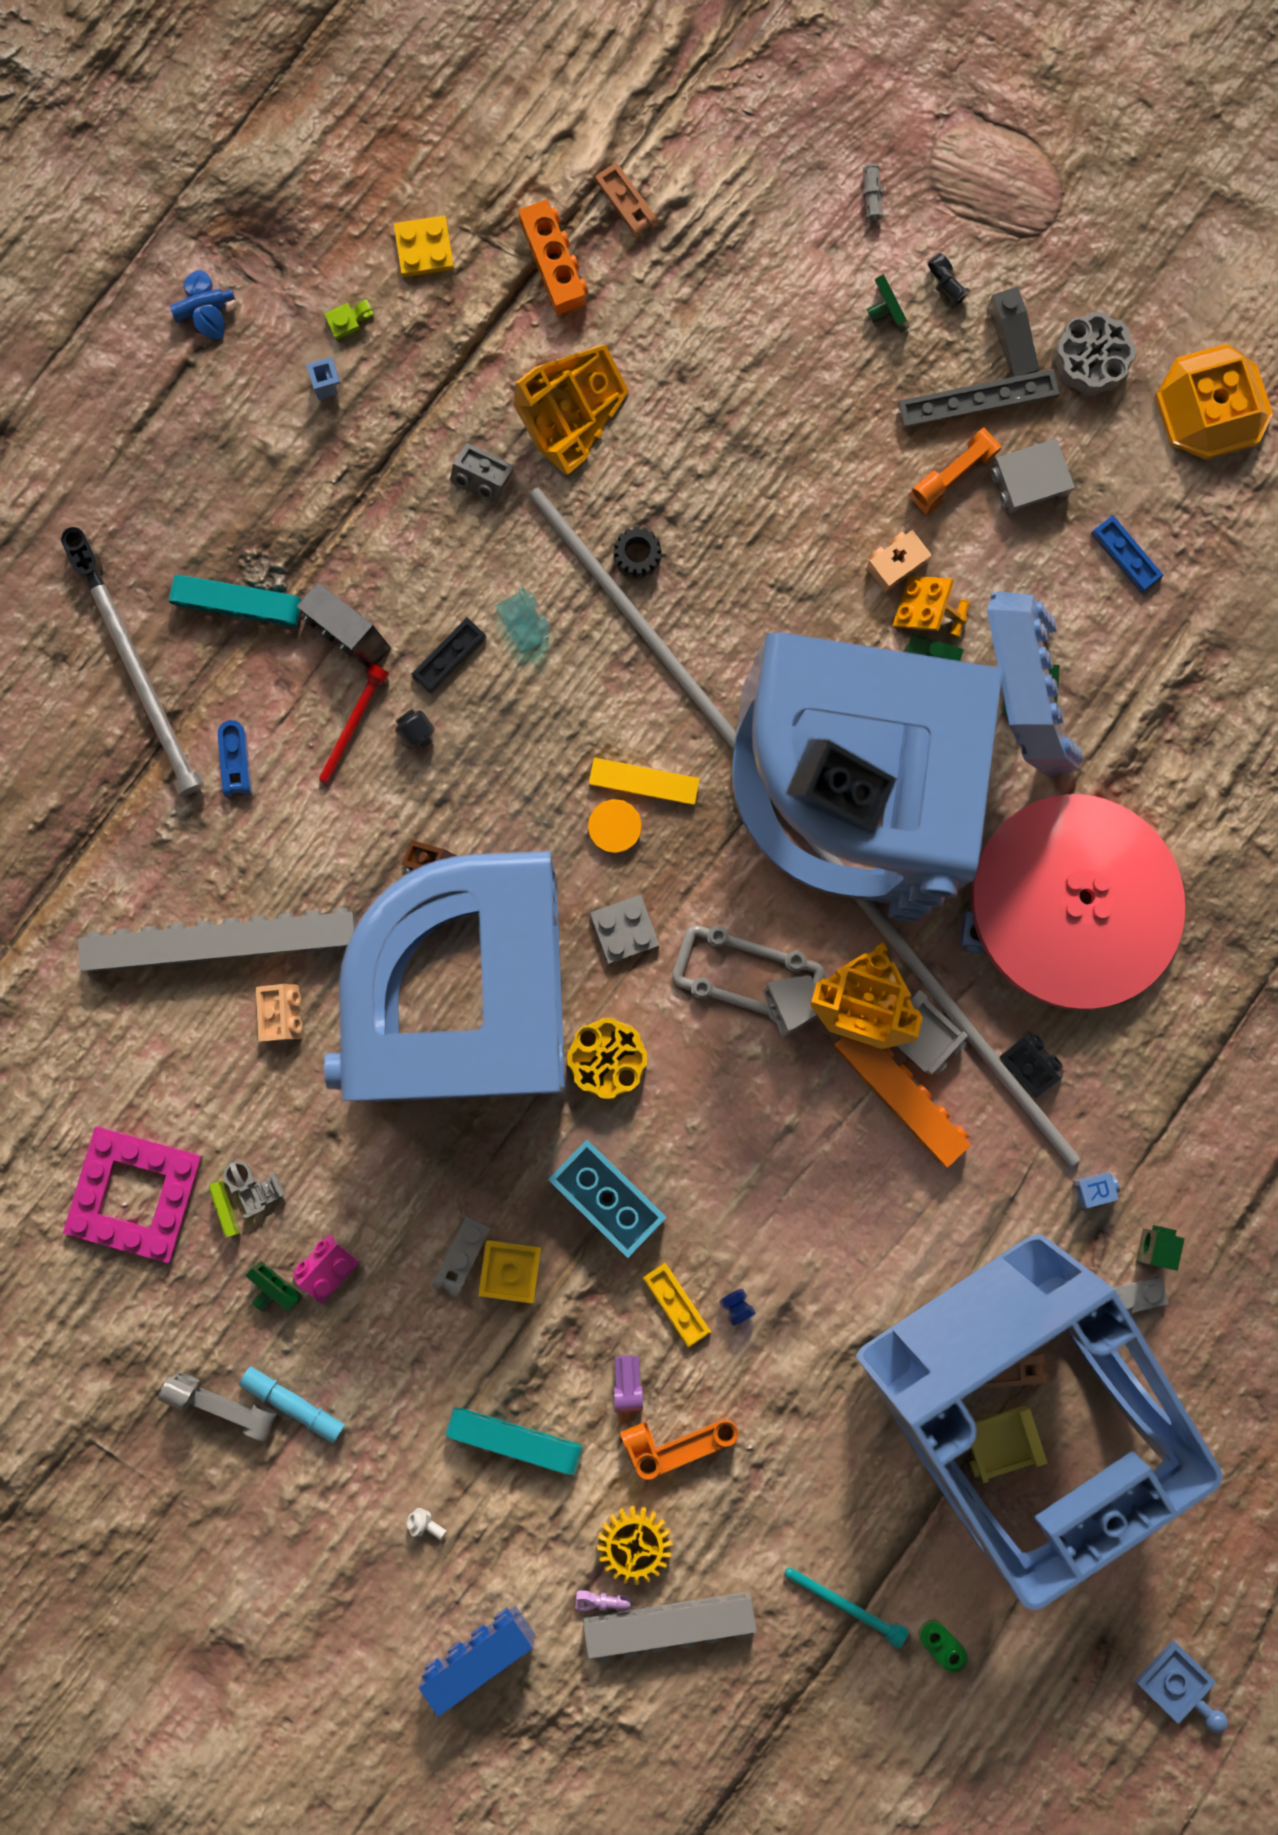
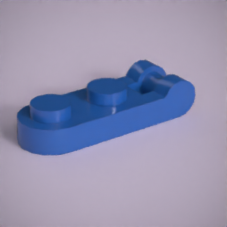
[217,720,252,797]

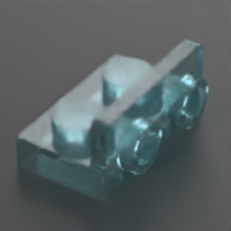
[495,587,551,654]

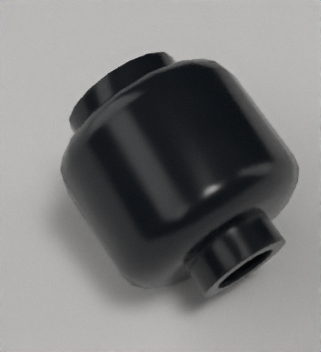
[395,708,435,750]

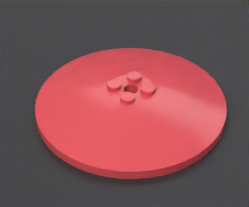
[971,794,1185,1010]

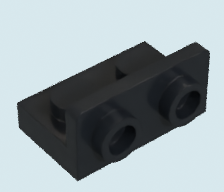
[1000,1031,1064,1098]

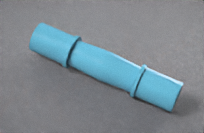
[239,1366,345,1444]

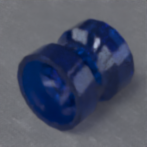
[719,1288,756,1326]

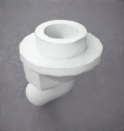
[407,1508,447,1541]

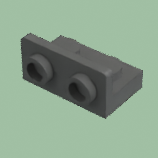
[450,443,514,503]

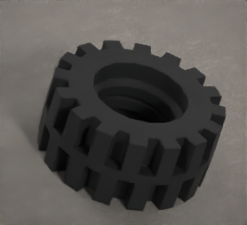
[614,526,662,579]

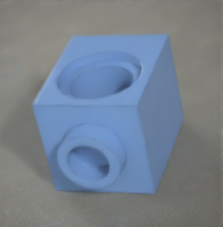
[959,912,984,954]

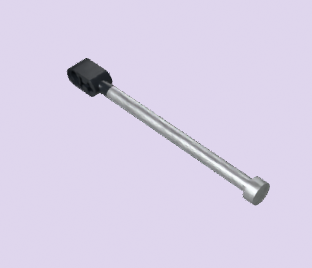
[61,527,205,796]

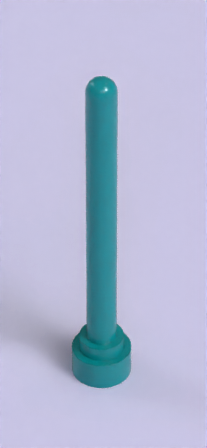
[784,1567,909,1650]

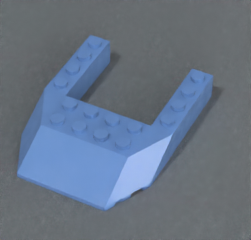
[987,592,1084,777]

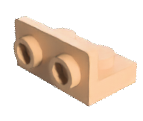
[256,984,302,1042]

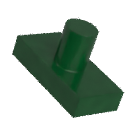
[866,274,910,333]
[906,634,964,661]
[245,1261,303,1312]

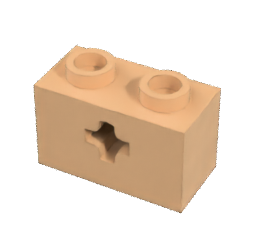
[866,530,932,593]

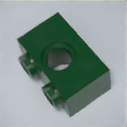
[1136,1225,1185,1271]

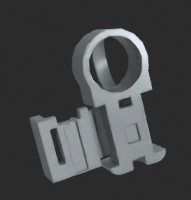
[223,1161,286,1218]

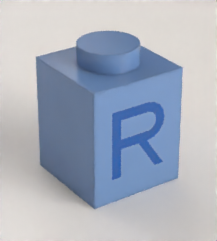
[1073,1172,1120,1208]

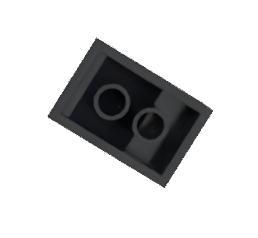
[786,739,897,833]

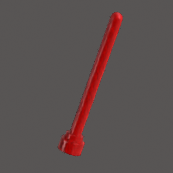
[319,664,390,784]

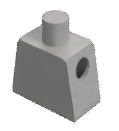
[762,975,818,1038]

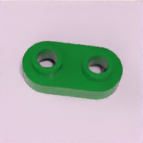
[919,1620,968,1673]

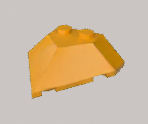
[810,942,923,1049]

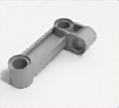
[158,1372,277,1441]

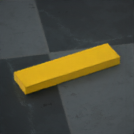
[589,758,700,806]

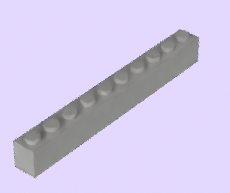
[78,908,357,973]

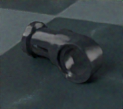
[927,252,971,308]

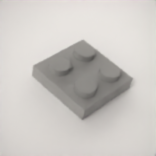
[590,895,660,964]

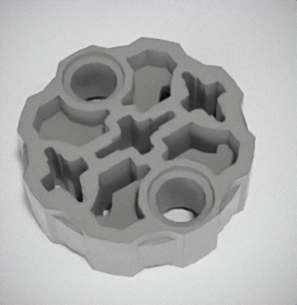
[1053,312,1136,396]

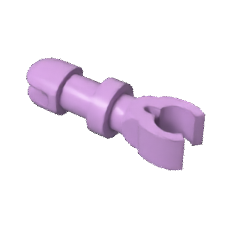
[575,1590,631,1611]

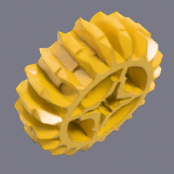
[597,1506,673,1585]

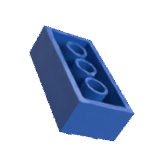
[418,1606,535,1717]

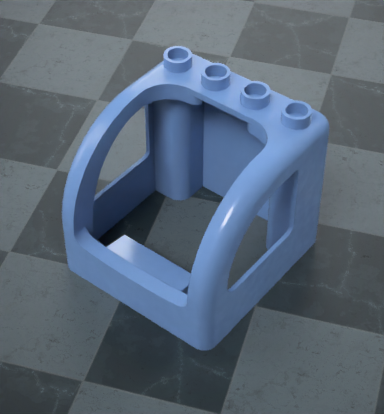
[732,632,1003,921]
[324,851,565,1102]
[856,1234,1222,1610]

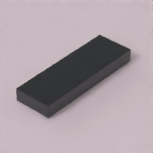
[411,617,487,694]

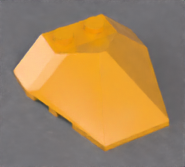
[513,344,629,475]

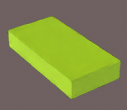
[208,1181,241,1237]

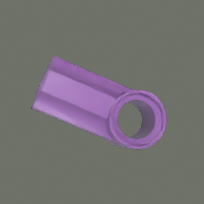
[614,1355,643,1413]

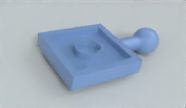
[1134,1639,1228,1734]

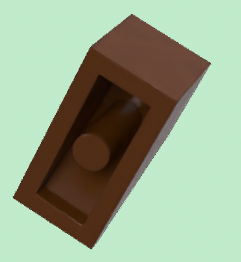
[401,840,457,870]

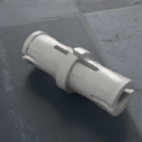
[862,164,884,221]

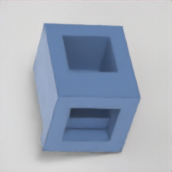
[306,357,341,400]

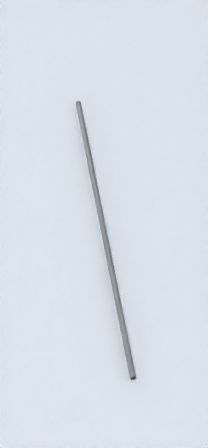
[529,488,1081,1167]

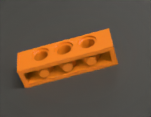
[518,199,589,316]

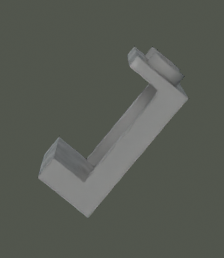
[990,438,1075,515]
[896,990,968,1076]

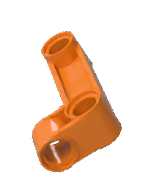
[908,428,1002,515]
[620,1418,738,1480]

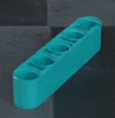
[168,575,302,627]
[445,1407,584,1475]

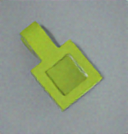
[324,300,374,340]

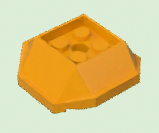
[1154,343,1273,460]

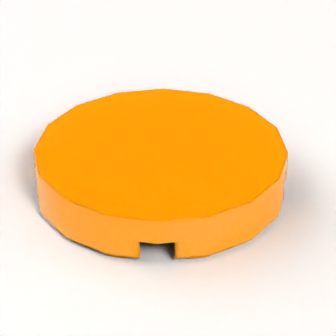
[588,799,642,854]

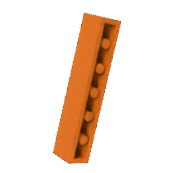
[832,1036,971,1168]

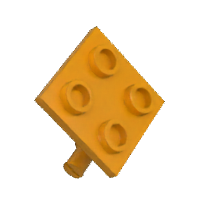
[893,576,971,638]

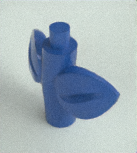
[170,270,236,340]

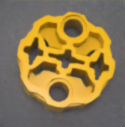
[567,1018,648,1099]

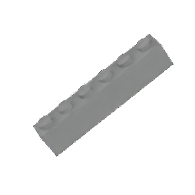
[584,1591,756,1661]

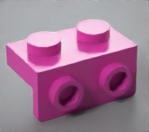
[293,1234,360,1304]

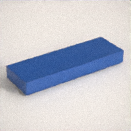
[1091,515,1164,594]

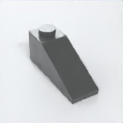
[987,286,1039,377]

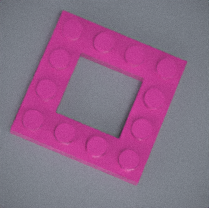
[63,1126,203,1263]

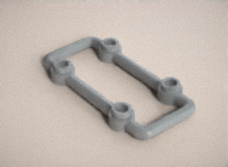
[672,925,825,1024]

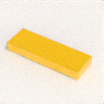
[642,1262,711,1348]

